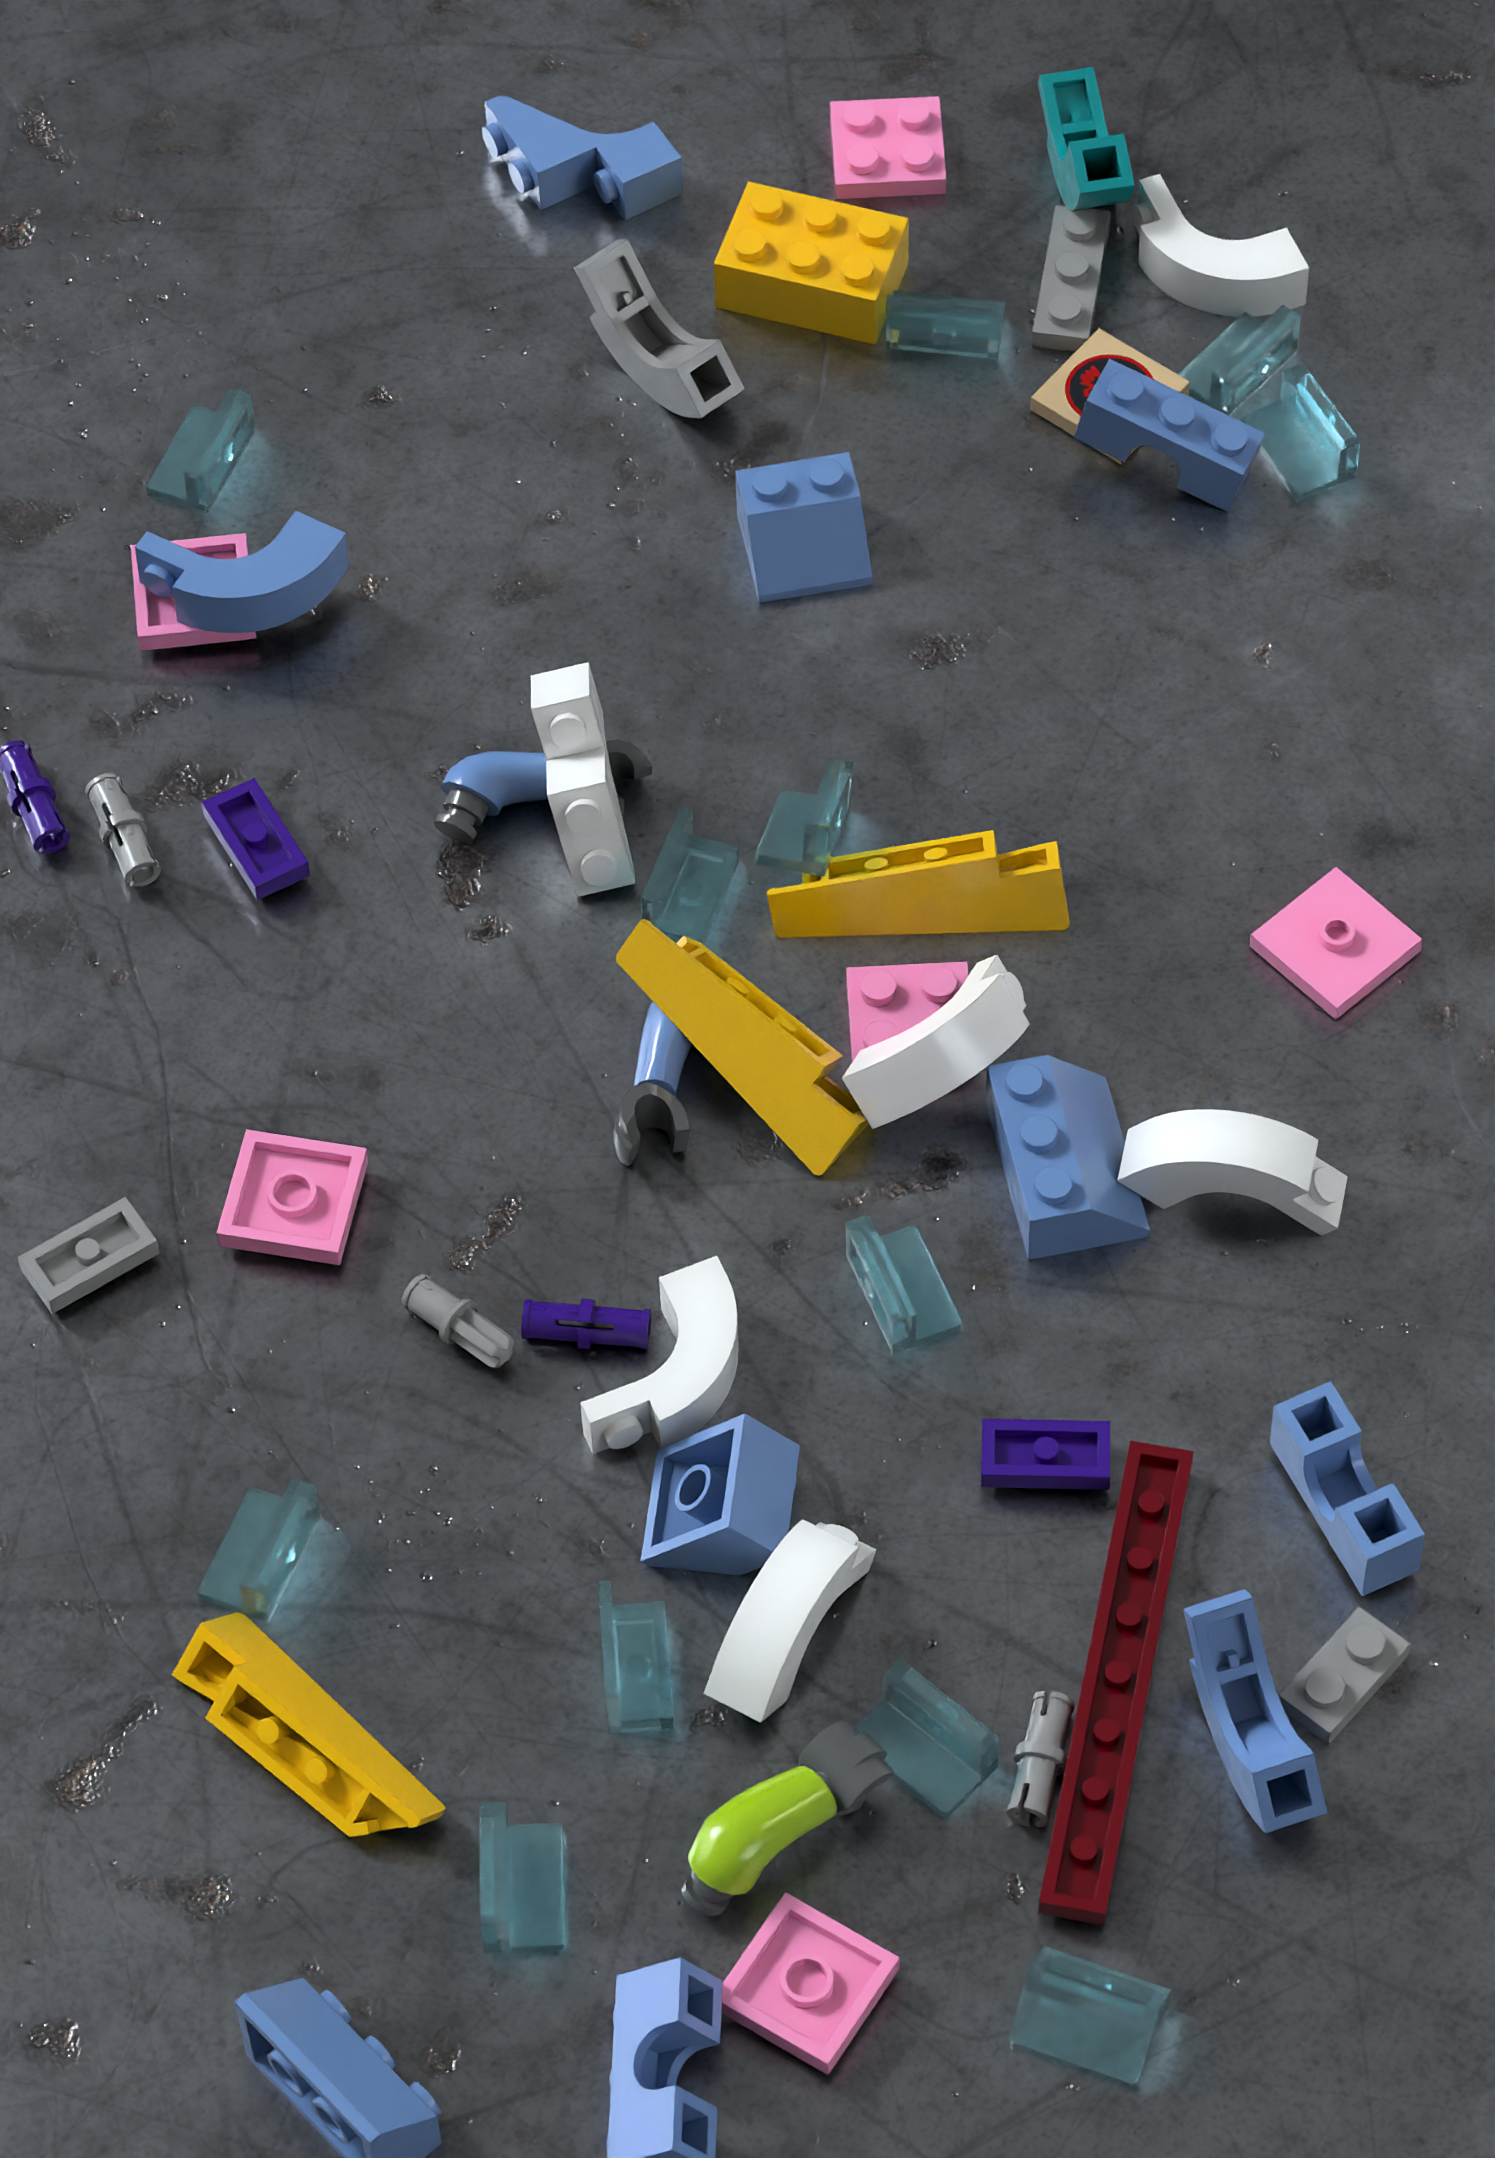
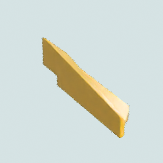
[767,830,1070,938]
[616,919,869,1175]
[172,1612,446,1837]

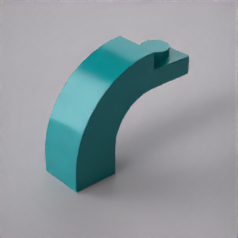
[1038,67,1135,211]

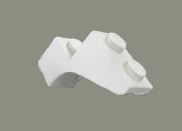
[531,662,635,897]

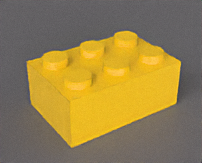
[714,182,909,345]

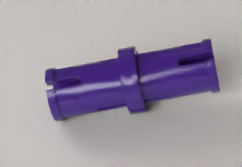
[0,740,70,854]
[521,1299,652,1350]

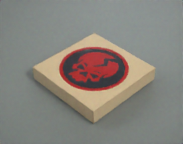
[1030,328,1190,464]

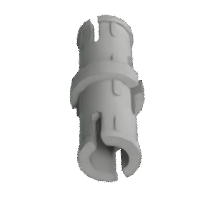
[85,773,161,887]
[1006,1691,1075,1827]

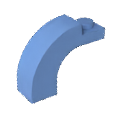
[135,511,349,633]
[1183,1589,1327,1833]

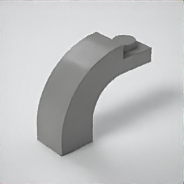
[574,239,745,418]

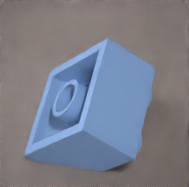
[735,452,873,603]
[641,1413,800,1576]

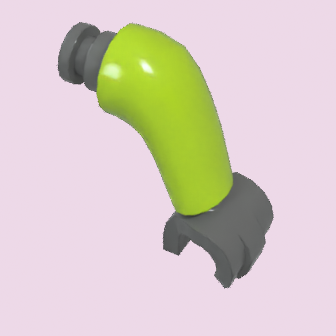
[681,1720,895,1916]

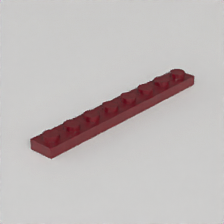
[1038,1440,1194,1925]

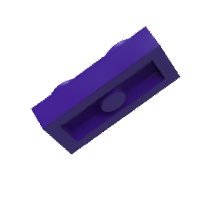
[201,778,310,900]
[981,1418,1110,1490]

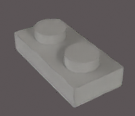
[18,1197,160,1314]
[1278,1606,1411,1745]

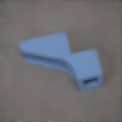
[482,96,683,220]

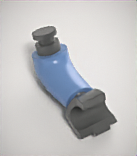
[434,740,652,843]
[613,1002,694,1166]

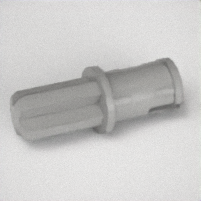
[401,1274,515,1368]

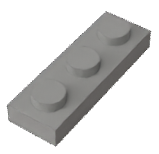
[1032,205,1111,352]

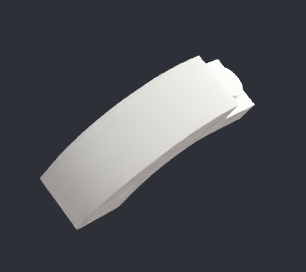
[1132,174,1309,317]
[842,955,1030,1129]
[1117,1109,1348,1236]
[580,1256,739,1454]
[704,1519,876,1723]

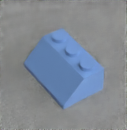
[986,1055,1150,1260]
[234,1978,442,2158]

